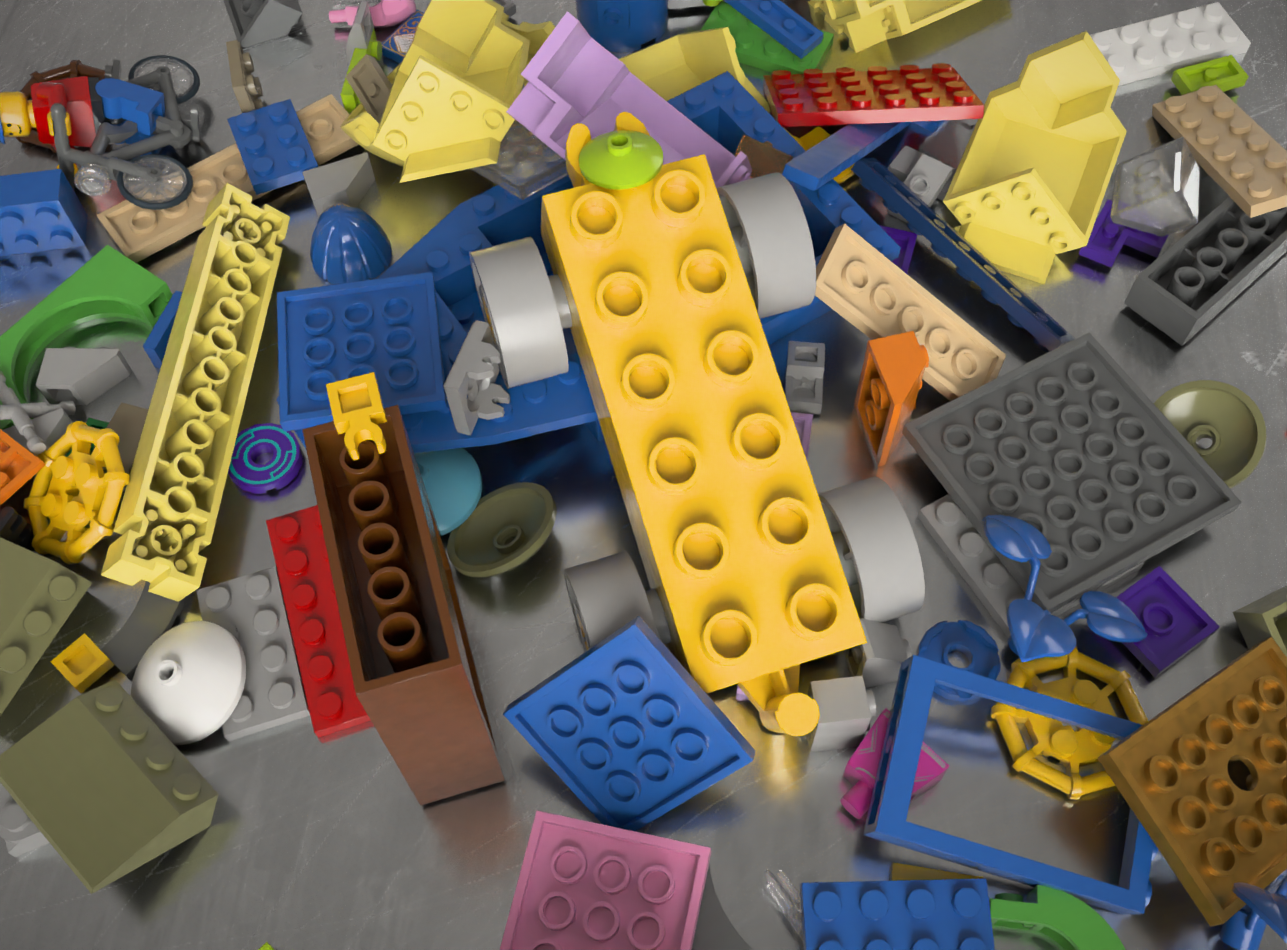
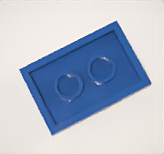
[227,99,318,195]

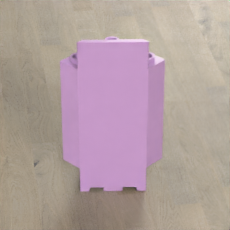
[506,12,752,188]

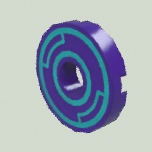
[228,423,303,494]

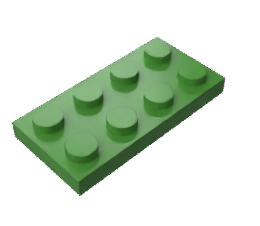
[701,1,834,74]

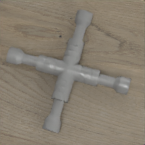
[0,370,76,454]

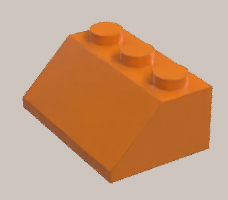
[854,331,929,467]

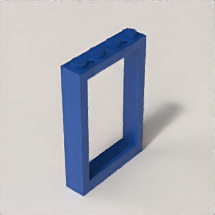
[863,655,1158,915]

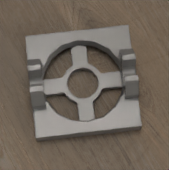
[443,320,510,436]

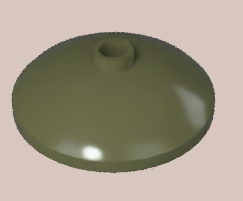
[1153,380,1267,489]
[447,482,557,577]

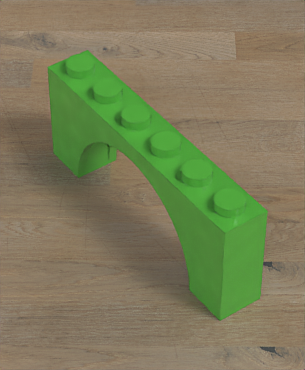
[0,245,173,430]

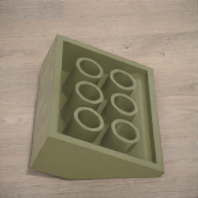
[0,537,92,718]
[0,679,219,894]

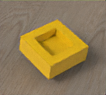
[50,633,115,693]

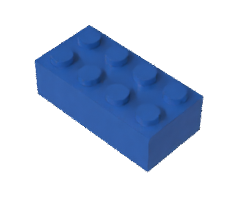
[0,169,88,256]

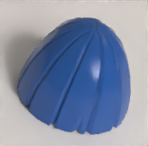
[310,203,392,284]

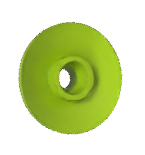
[579,130,663,190]

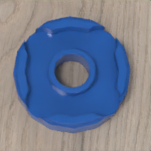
[916,620,1001,702]

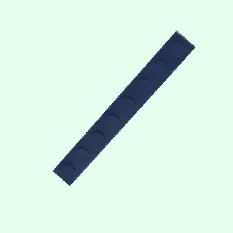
[851,158,1075,352]

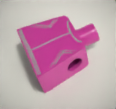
[840,708,949,819]

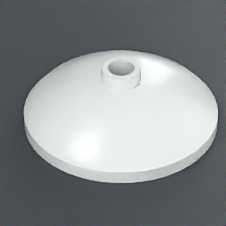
[131,621,246,745]

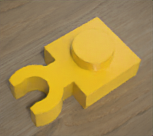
[326,372,387,460]

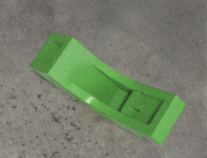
[989,885,1126,950]

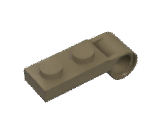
[346,54,392,123]

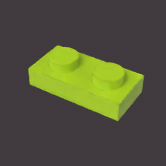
[1171,55,1249,95]

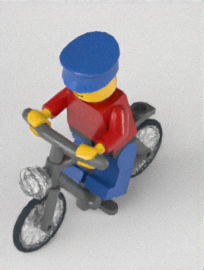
[0,55,200,210]

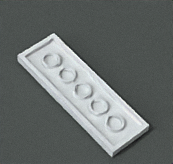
[1050,2,1251,86]

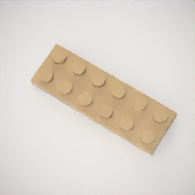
[1152,85,1287,218]
[815,224,1006,401]

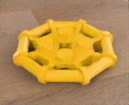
[23,421,130,565]
[991,647,1148,800]

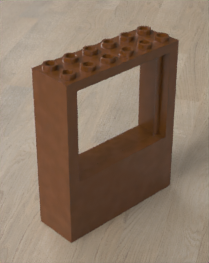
[302,405,505,805]

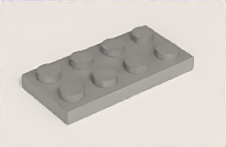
[196,566,310,741]

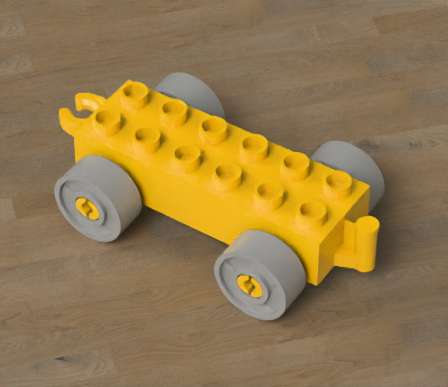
[469,112,925,736]

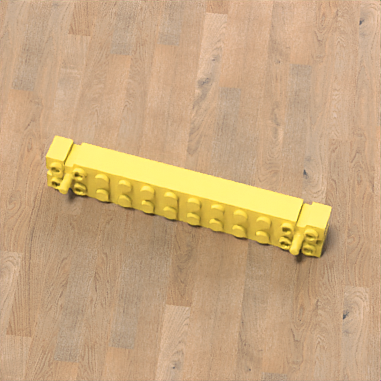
[101,183,290,601]

